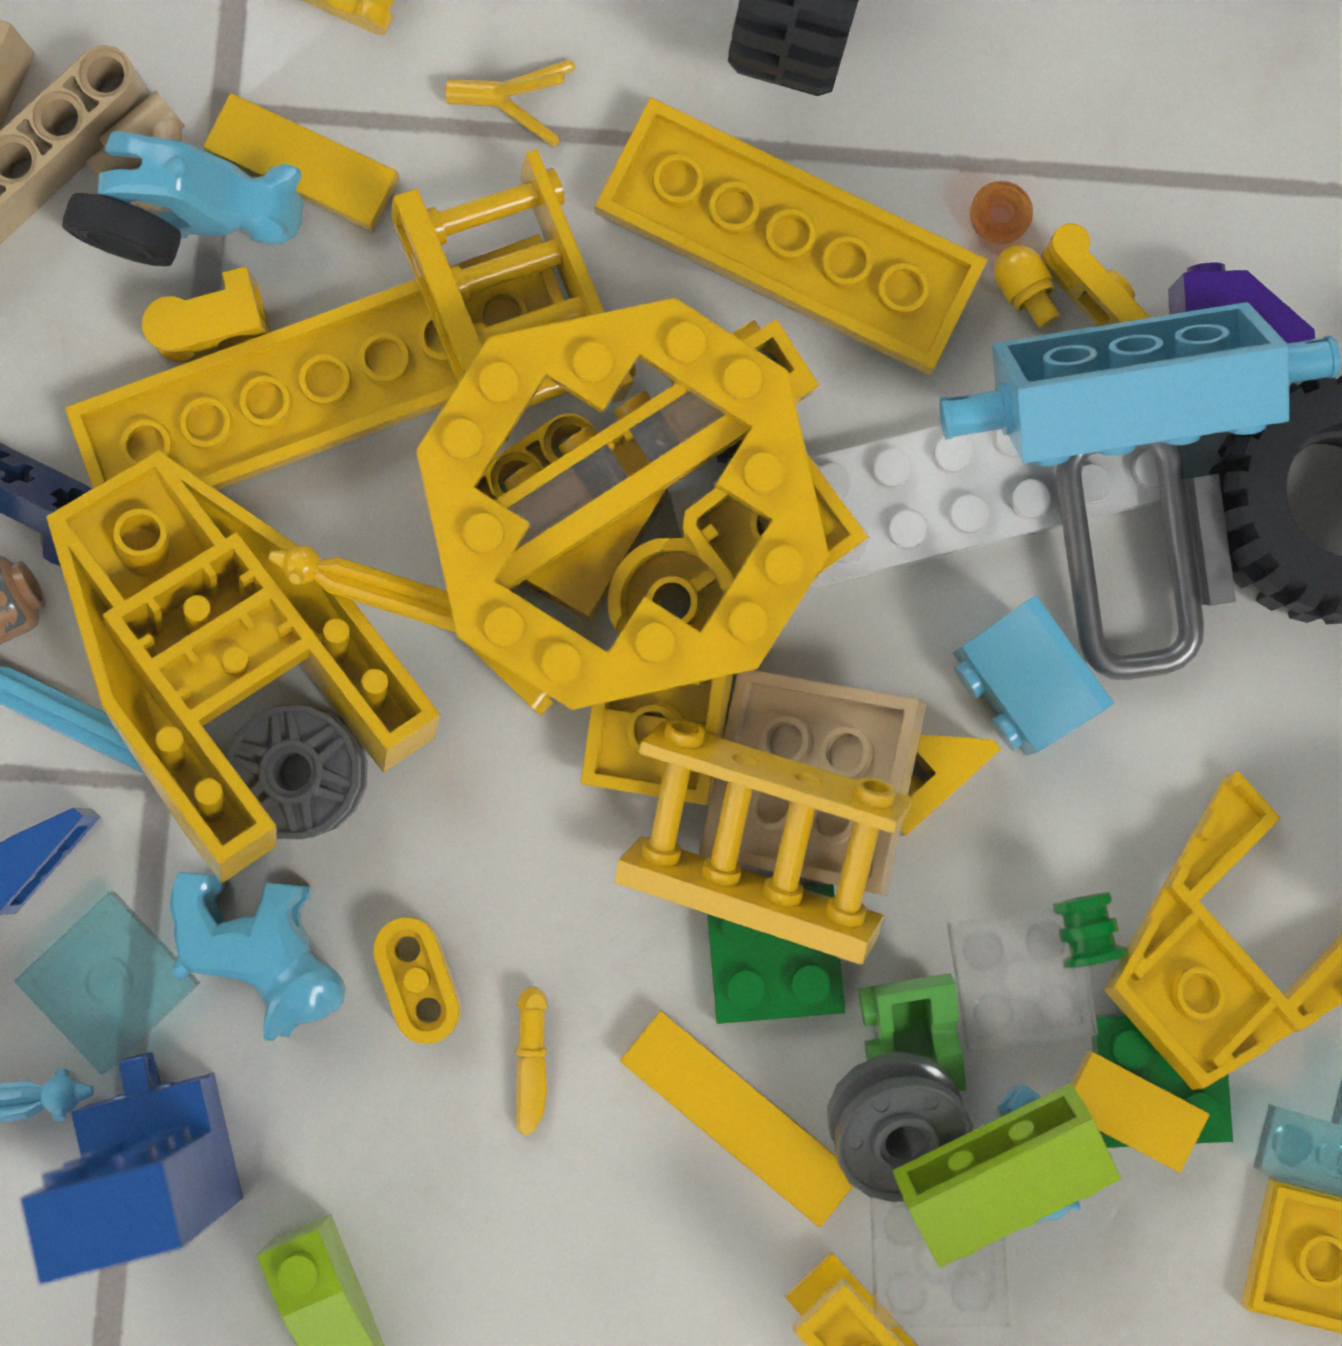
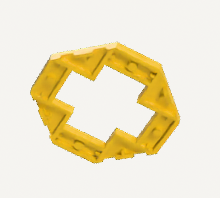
[416,298,829,710]

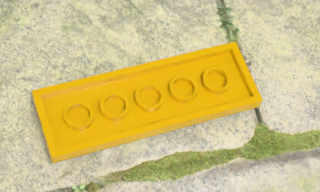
[595,97,988,376]

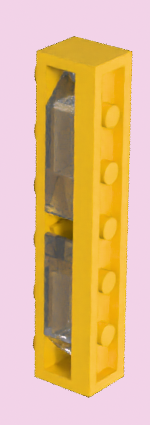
[495,319,820,590]

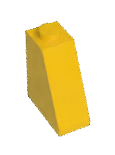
[522,488,668,623]

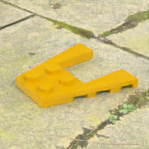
[1103,770,1342,1090]

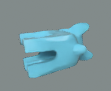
[98,131,304,245]
[170,872,346,1041]

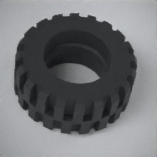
[728,0,858,96]
[1209,375,1342,625]

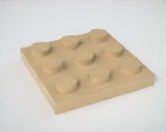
[699,670,927,896]

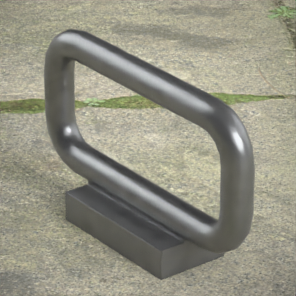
[1056,442,1236,680]

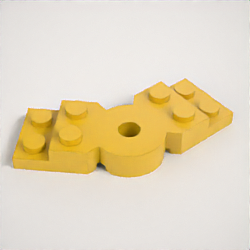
[580,451,870,805]

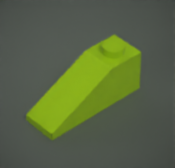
[256,1214,384,1346]

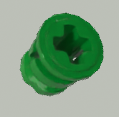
[1052,892,1128,968]

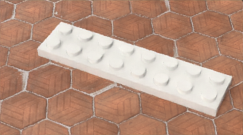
[670,425,1186,590]

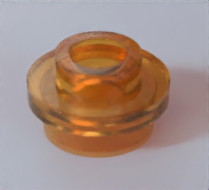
[970,181,1033,244]

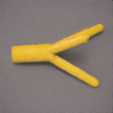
[445,60,575,146]

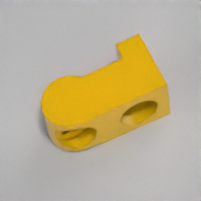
[142,266,270,362]

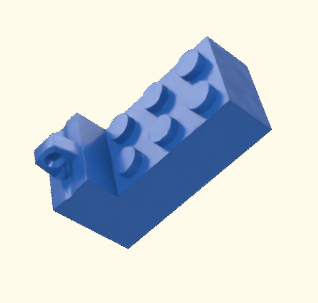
[20,1052,243,1285]

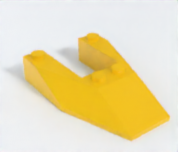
[46,450,440,884]

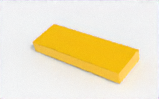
[203,93,400,232]

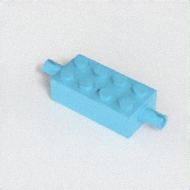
[939,302,1341,466]

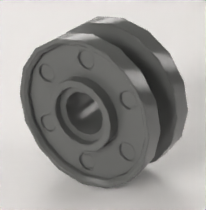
[225,705,368,839]
[827,1052,973,1202]

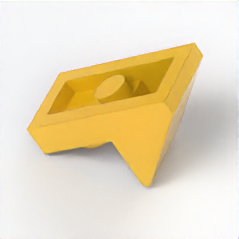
[899,734,1001,836]

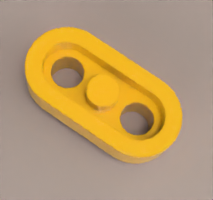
[373,917,462,1044]

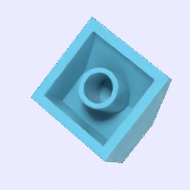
[953,595,1114,755]

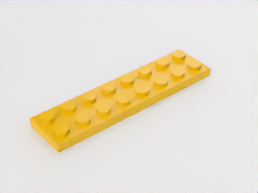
[65,234,565,490]

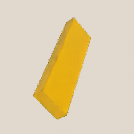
[620,1009,854,1228]

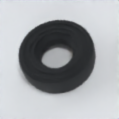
[62,193,181,267]

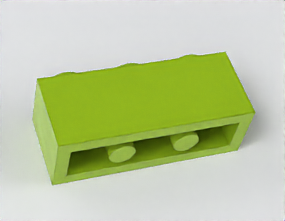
[892,1083,1122,1269]

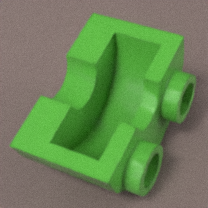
[858,973,966,1091]

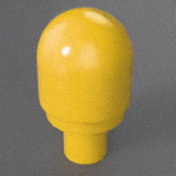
[993,245,1061,330]

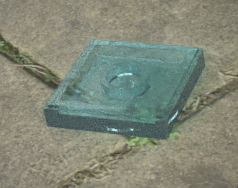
[14,891,200,1075]

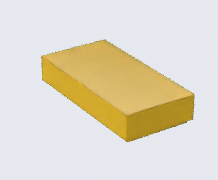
[1071,1050,1210,1173]

